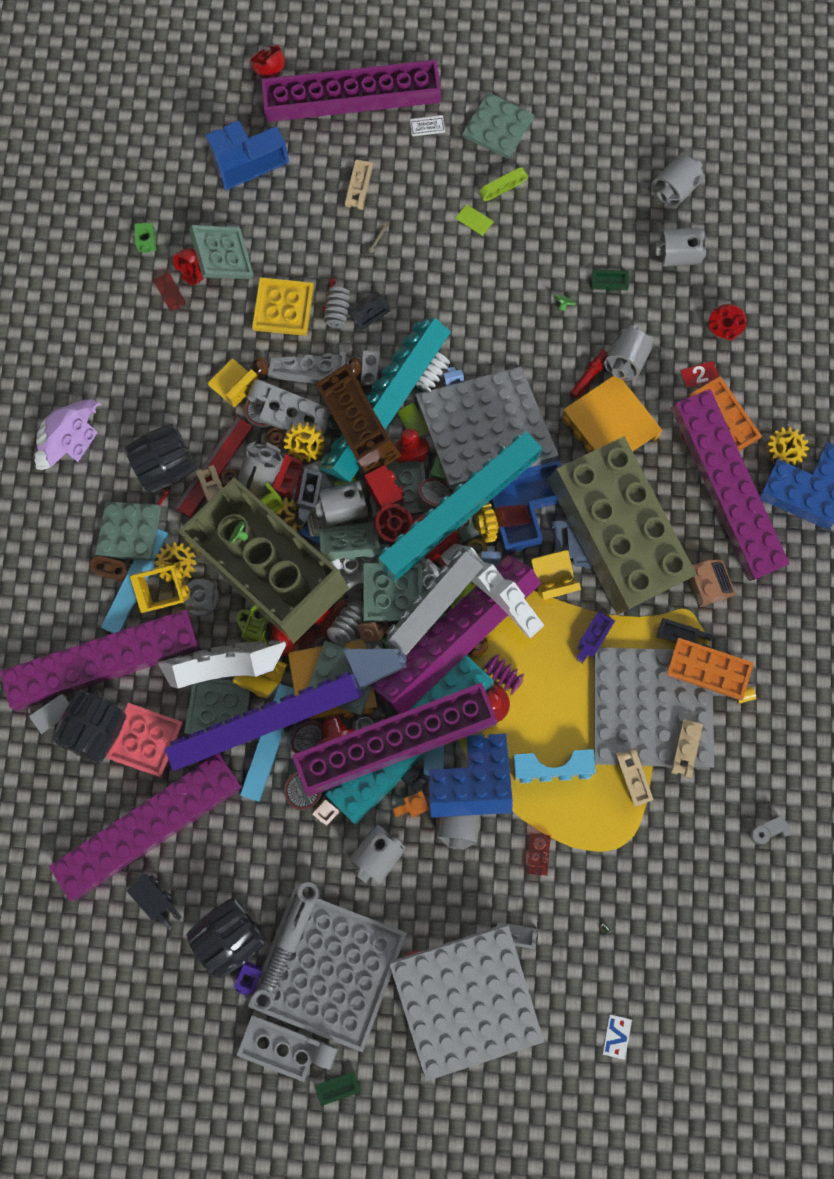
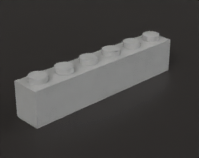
[386,547,484,655]

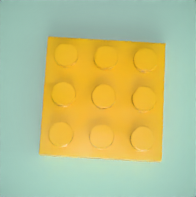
[252,278,314,336]

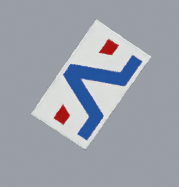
[603,1015,632,1060]

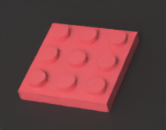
[106,703,184,778]

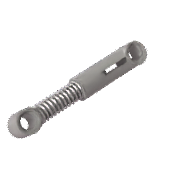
[252,882,320,1011]

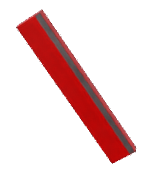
[174,417,253,518]

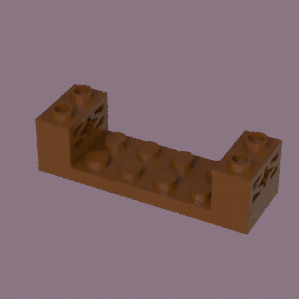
[315,364,401,474]

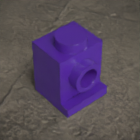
[233,961,263,995]

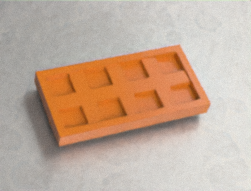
[688,376,762,451]
[666,638,754,701]

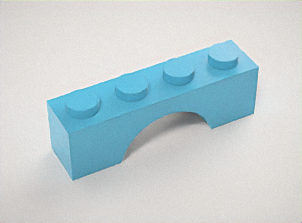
[513,749,596,784]

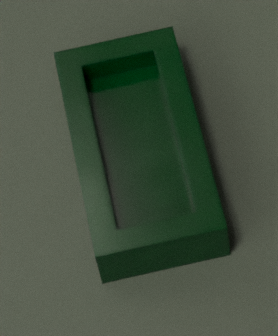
[592,270,629,291]
[315,1071,361,1106]

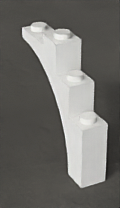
[441,544,544,638]

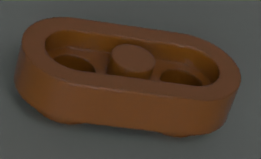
[90,556,128,581]

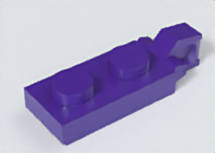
[576,611,615,664]

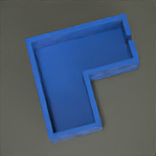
[206,121,289,191]
[759,442,834,530]
[490,460,561,555]
[429,734,513,817]

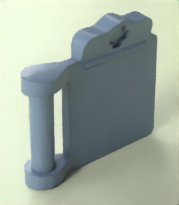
[551,521,592,569]

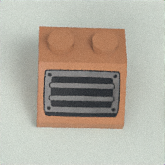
[689,560,736,607]

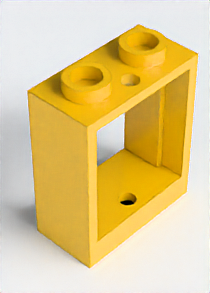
[130,562,190,613]

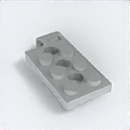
[247,380,331,444]
[237,1015,338,1082]

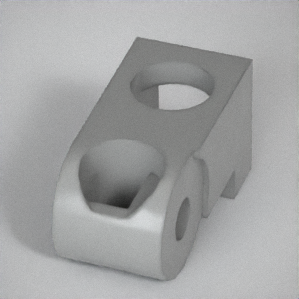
[361,350,381,387]
[750,815,792,845]

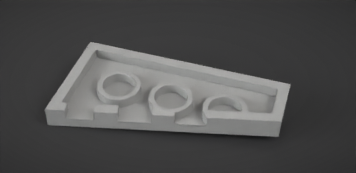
[268,352,347,384]

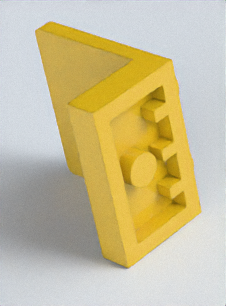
[208,359,259,408]
[531,550,581,600]
[232,660,288,698]

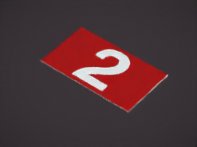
[680,361,719,388]

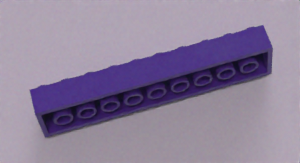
[165,671,364,771]

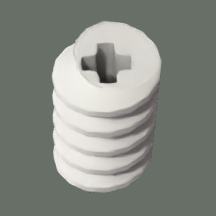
[416,352,450,392]

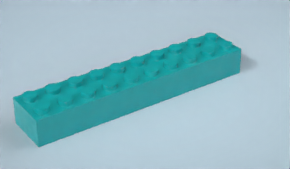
[319,318,451,482]
[379,431,543,583]
[325,655,494,826]

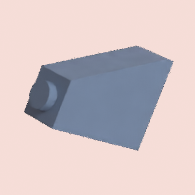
[344,649,407,687]

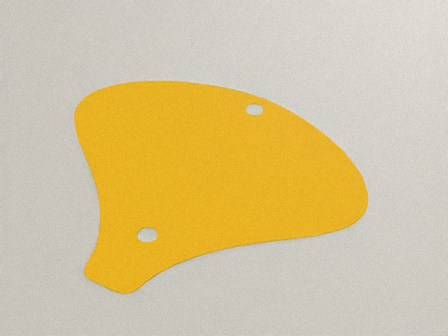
[458,584,710,852]

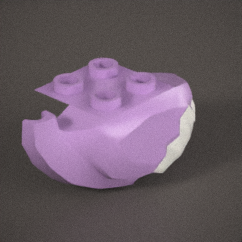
[34,399,101,470]

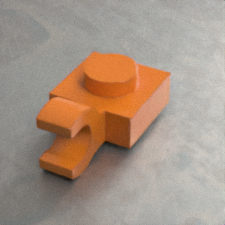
[393,791,430,818]

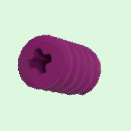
[482,653,524,696]

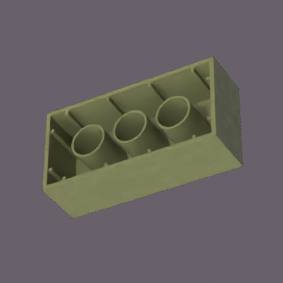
[547,436,697,615]
[179,478,349,644]

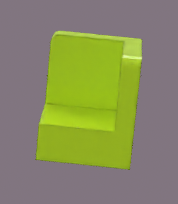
[259,482,285,513]

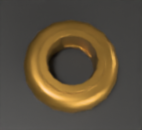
[466,538,487,558]

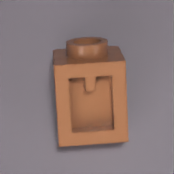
[358,622,389,642]

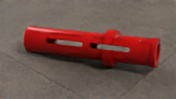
[569,349,608,400]

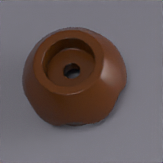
[252,356,269,379]
[349,357,362,378]
[264,428,287,449]
[219,468,239,488]
[468,637,488,657]

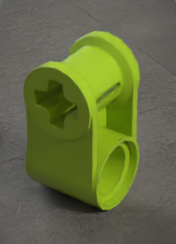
[241,606,269,641]

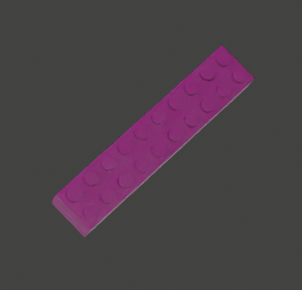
[261,60,441,122]
[671,389,790,581]
[370,555,541,714]
[0,609,201,711]
[292,683,497,796]
[48,753,243,901]

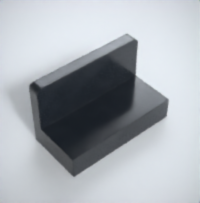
[347,291,391,331]

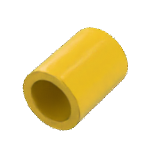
[736,686,756,704]

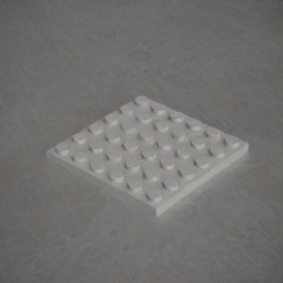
[416,367,559,489]
[594,648,714,768]
[248,889,407,1053]
[389,923,544,1081]

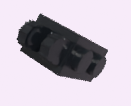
[292,468,323,526]
[127,874,182,929]

